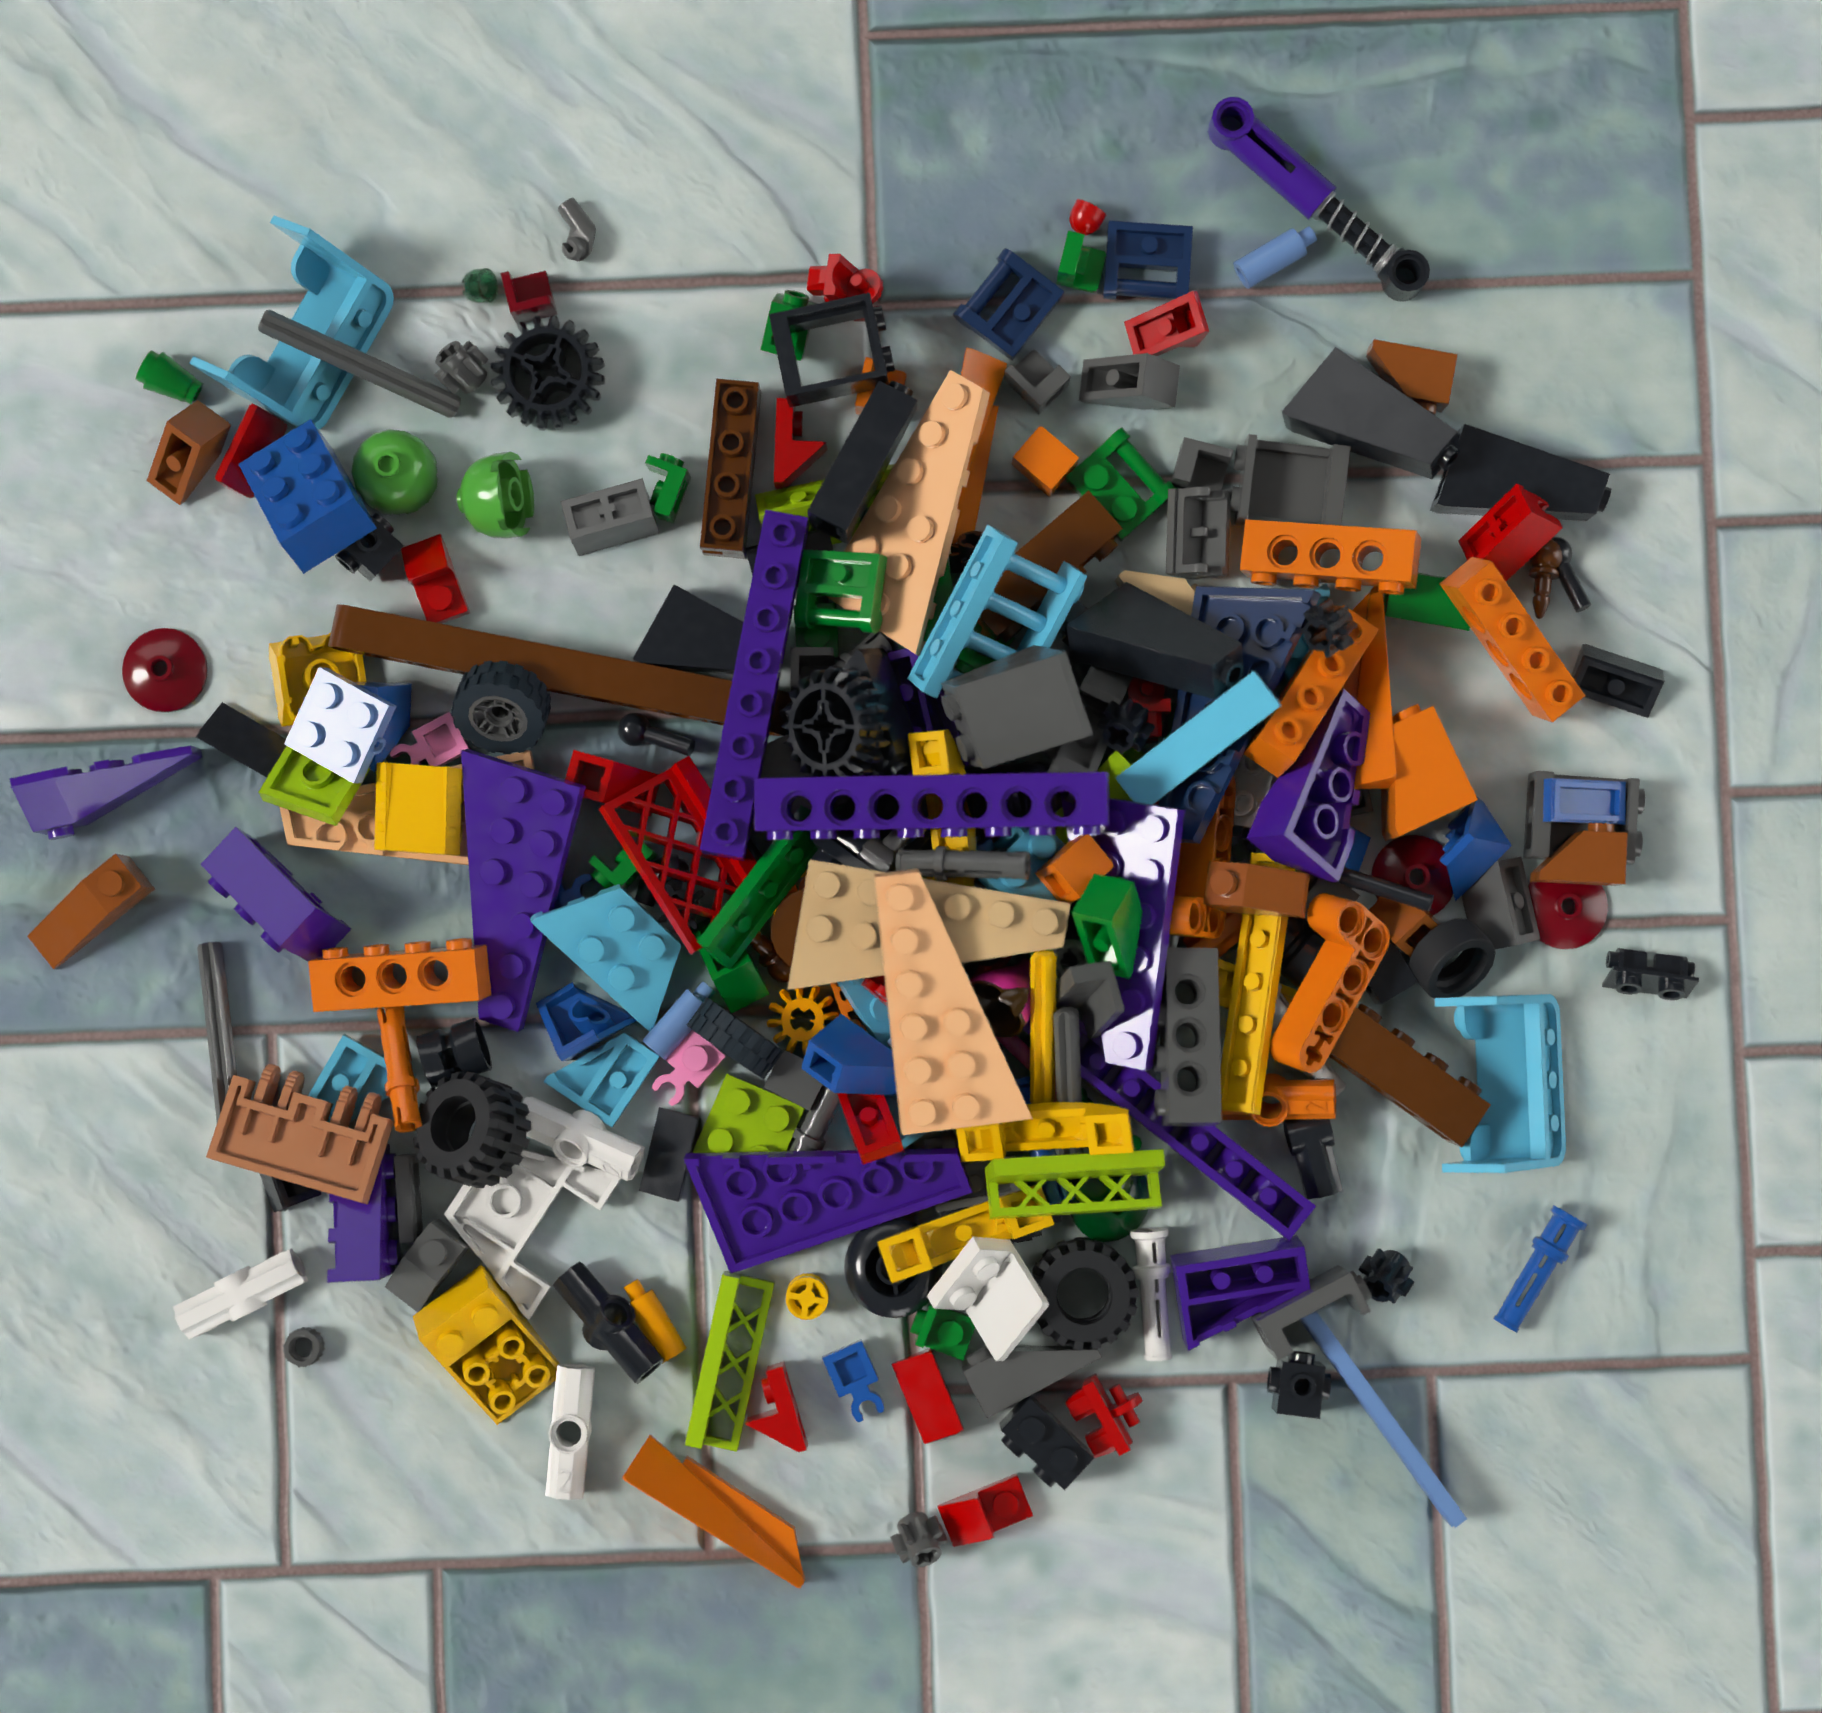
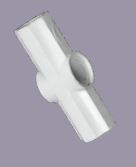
[522,1097,645,1181]
[173,1248,308,1339]
[546,1364,595,1500]

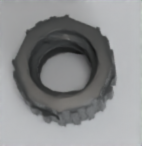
[283,1327,325,1367]

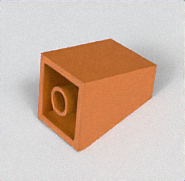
[1381,704,1478,841]

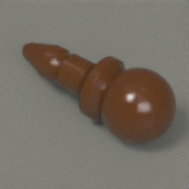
[1529,539,1562,619]
[749,931,791,982]

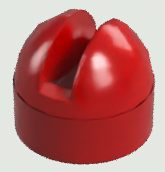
[1069,199,1106,235]

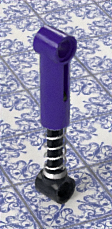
[1208,97,1430,302]

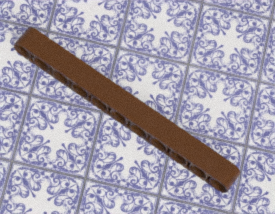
[328,604,792,737]

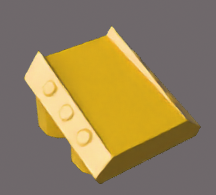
[269,633,367,727]
[374,762,464,856]

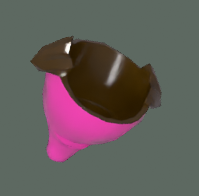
[970,957,1030,1037]

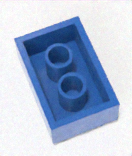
[238,419,377,574]

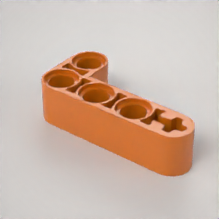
[1169,776,1236,939]
[1270,893,1390,1073]

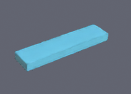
[1116,671,1282,805]

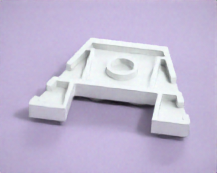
[444,1149,621,1319]

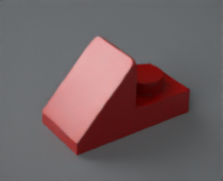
[1124,291,1210,357]
[774,398,827,490]
[401,534,470,624]
[837,1093,904,1165]
[745,1361,809,1453]
[937,1473,1033,1547]

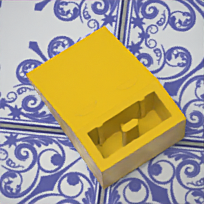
[413,1264,560,1425]

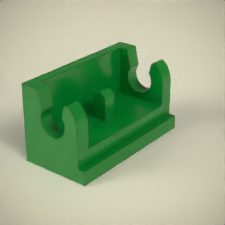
[1383,573,1470,631]

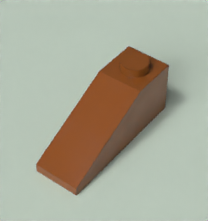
[27,854,155,969]

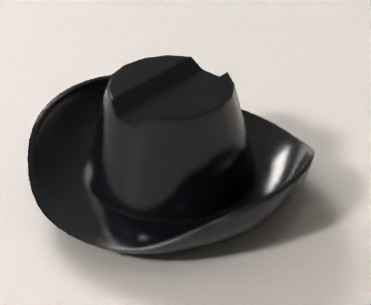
[844,1218,943,1318]

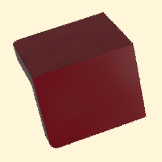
[500,270,558,324]

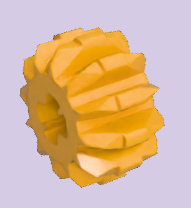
[767,986,839,1056]

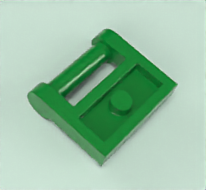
[1065,427,1177,542]
[794,549,888,633]

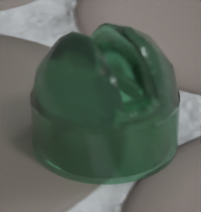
[461,268,498,303]

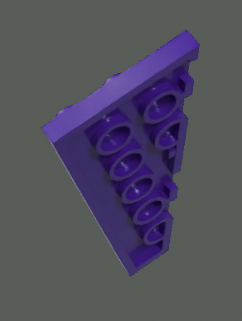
[461,749,586,1032]
[1060,791,1185,1071]
[684,1148,973,1274]

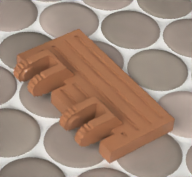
[206,1064,394,1205]

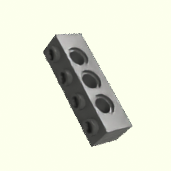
[1154,948,1222,1126]

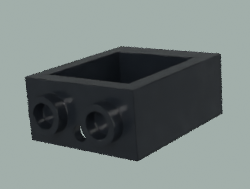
[769,293,895,408]

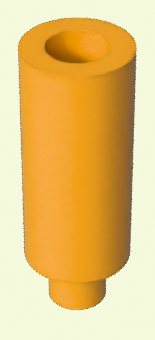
[623,1279,687,1364]

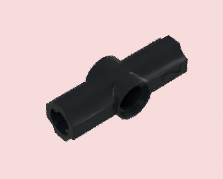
[552,1262,665,1384]

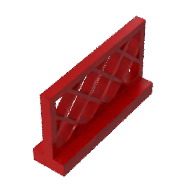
[599,756,757,955]

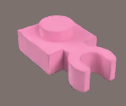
[389,712,471,767]
[652,1030,726,1106]

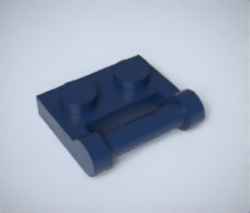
[1103,221,1193,300]
[953,248,1065,361]

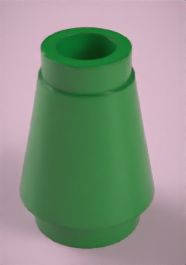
[136,350,204,405]

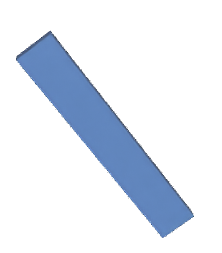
[1300,1311,1467,1528]

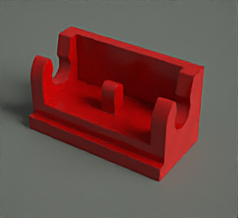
[1458,483,1563,581]

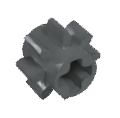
[434,341,488,394]
[891,1512,948,1567]

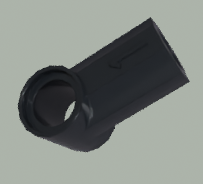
[1283,1119,1343,1200]

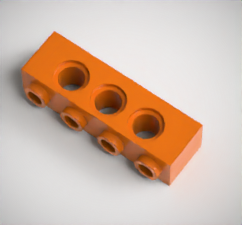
[1240,519,1422,595]
[1439,557,1586,723]
[1244,605,1379,778]
[308,938,492,1012]

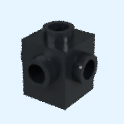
[335,513,404,582]
[1267,1351,1331,1419]

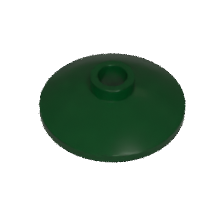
[1069,1175,1149,1242]

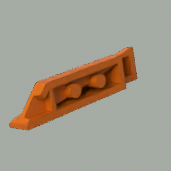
[952,347,1007,544]
[1341,586,1397,789]
[622,1434,805,1589]

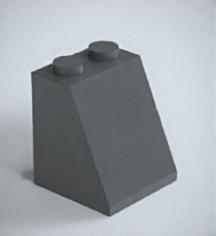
[941,645,1093,769]

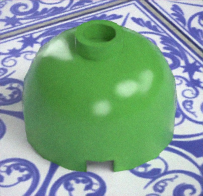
[351,429,438,515]
[456,451,534,539]

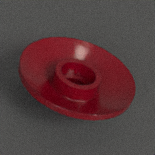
[122,628,208,713]
[1371,835,1453,915]
[1528,882,1608,949]

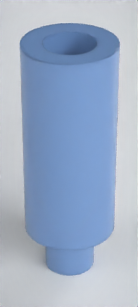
[1233,226,1317,289]
[643,981,716,1060]

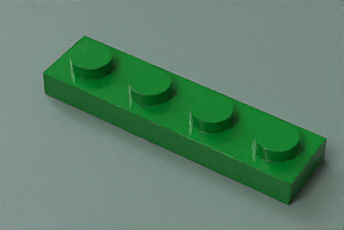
[697,805,818,970]

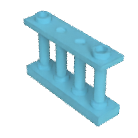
[907,524,1088,698]

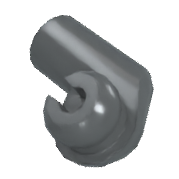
[557,198,596,261]

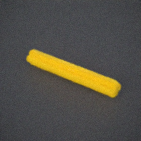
[1030,950,1056,1104]

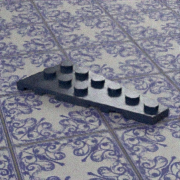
[1159,586,1321,844]

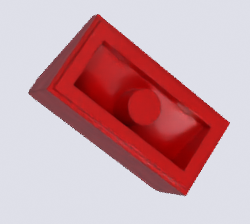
[215,403,288,498]
[891,1348,964,1444]

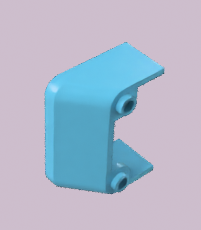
[189,215,394,429]
[1435,994,1566,1173]

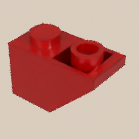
[565,750,660,817]

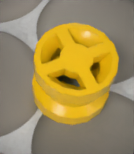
[786,1273,829,1320]

